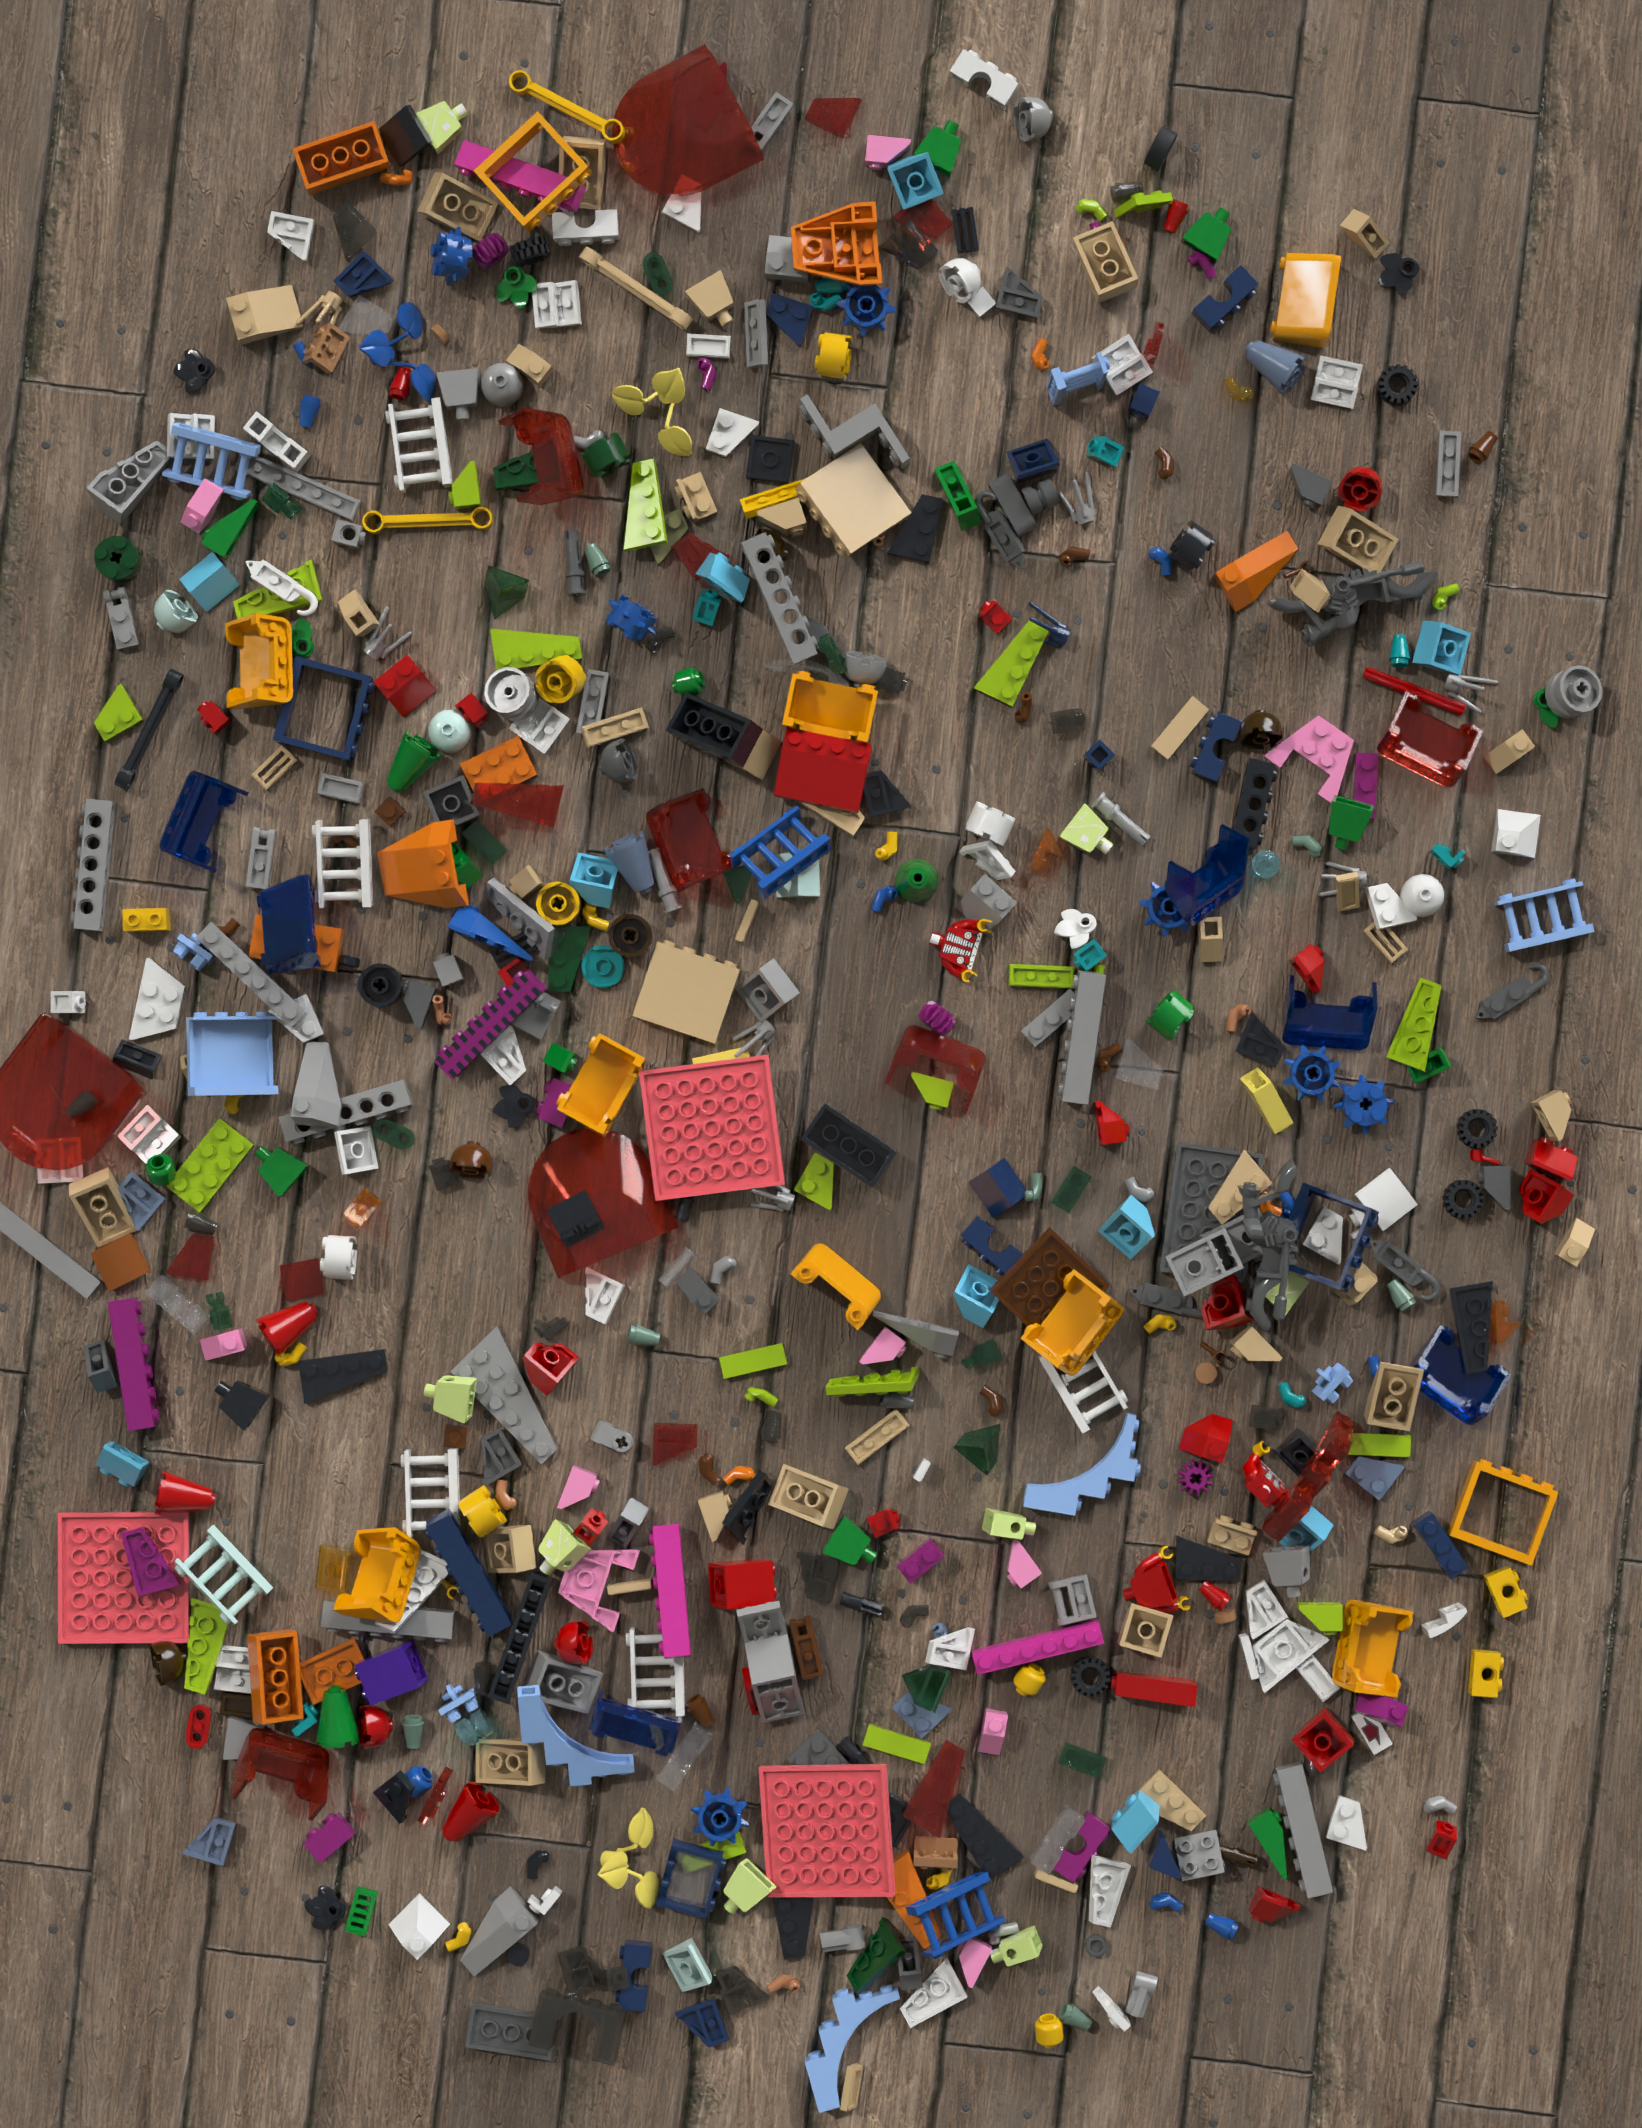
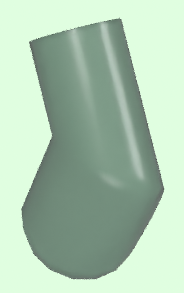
[1291,835,1322,857]
[1024,1173,1042,1203]

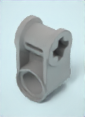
[590,1419,633,1452]

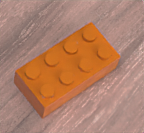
[292,121,391,196]
[249,914,345,973]
[247,1629,304,1725]

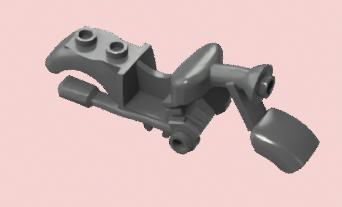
[1267,561,1438,648]
[1237,1159,1299,1332]

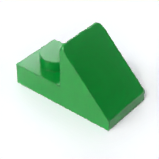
[1405,1047,1452,1084]

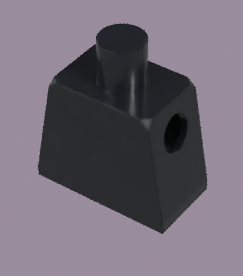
[214,1380,270,1431]

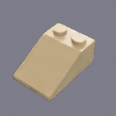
[559,136,607,210]
[417,172,499,242]
[1073,221,1138,304]
[226,285,304,345]
[1318,506,1398,573]
[69,1167,137,1248]
[1364,1362,1424,1431]
[768,1464,849,1530]
[476,1738,545,1786]

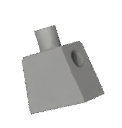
[437,368,480,421]
[1263,1545,1310,1597]
[223,1716,276,1760]

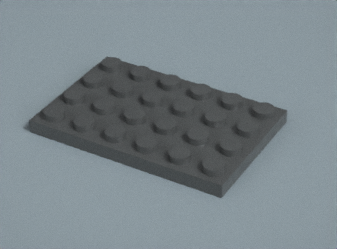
[1159,1142,1264,1284]

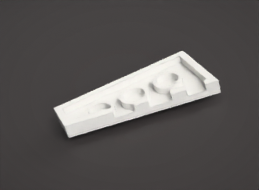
[375,1549,449,1634]

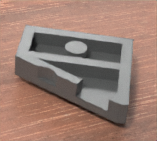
[996,267,1043,319]
[481,1427,522,1486]

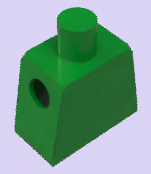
[914,120,961,177]
[1181,208,1231,264]
[1329,795,1374,850]
[255,1146,309,1197]
[822,1515,877,1566]

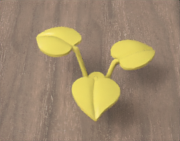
[611,368,692,456]
[597,1807,660,1909]

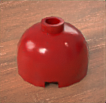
[1338,467,1382,512]
[554,1620,593,1665]
[357,1705,393,1749]

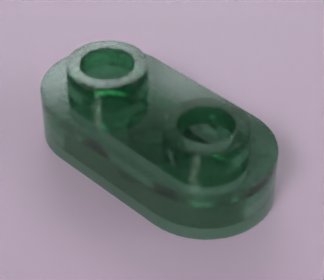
[643,252,673,296]
[818,633,847,675]
[373,1119,415,1149]

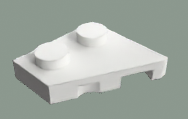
[706,408,759,457]
[959,840,1016,880]
[585,1267,625,1325]
[925,1627,975,1670]
[1092,1985,1131,2032]

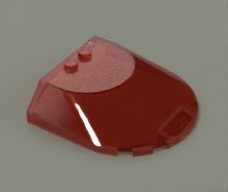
[612,44,764,196]
[0,1013,147,1170]
[528,1128,678,1278]

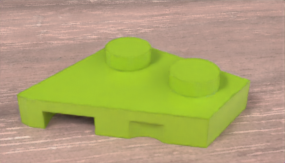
[94,684,143,742]
[794,1153,834,1210]

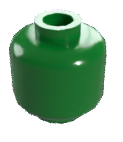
[671,667,705,697]
[145,1154,176,1186]

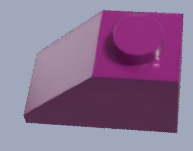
[1353,1693,1409,1728]

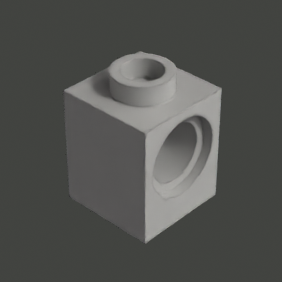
[331,519,366,550]
[433,952,464,987]

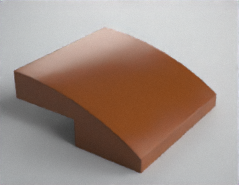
[90,1232,151,1292]

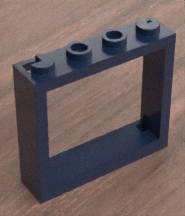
[273,656,375,762]
[1289,1183,1379,1293]

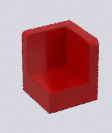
[497,957,528,988]

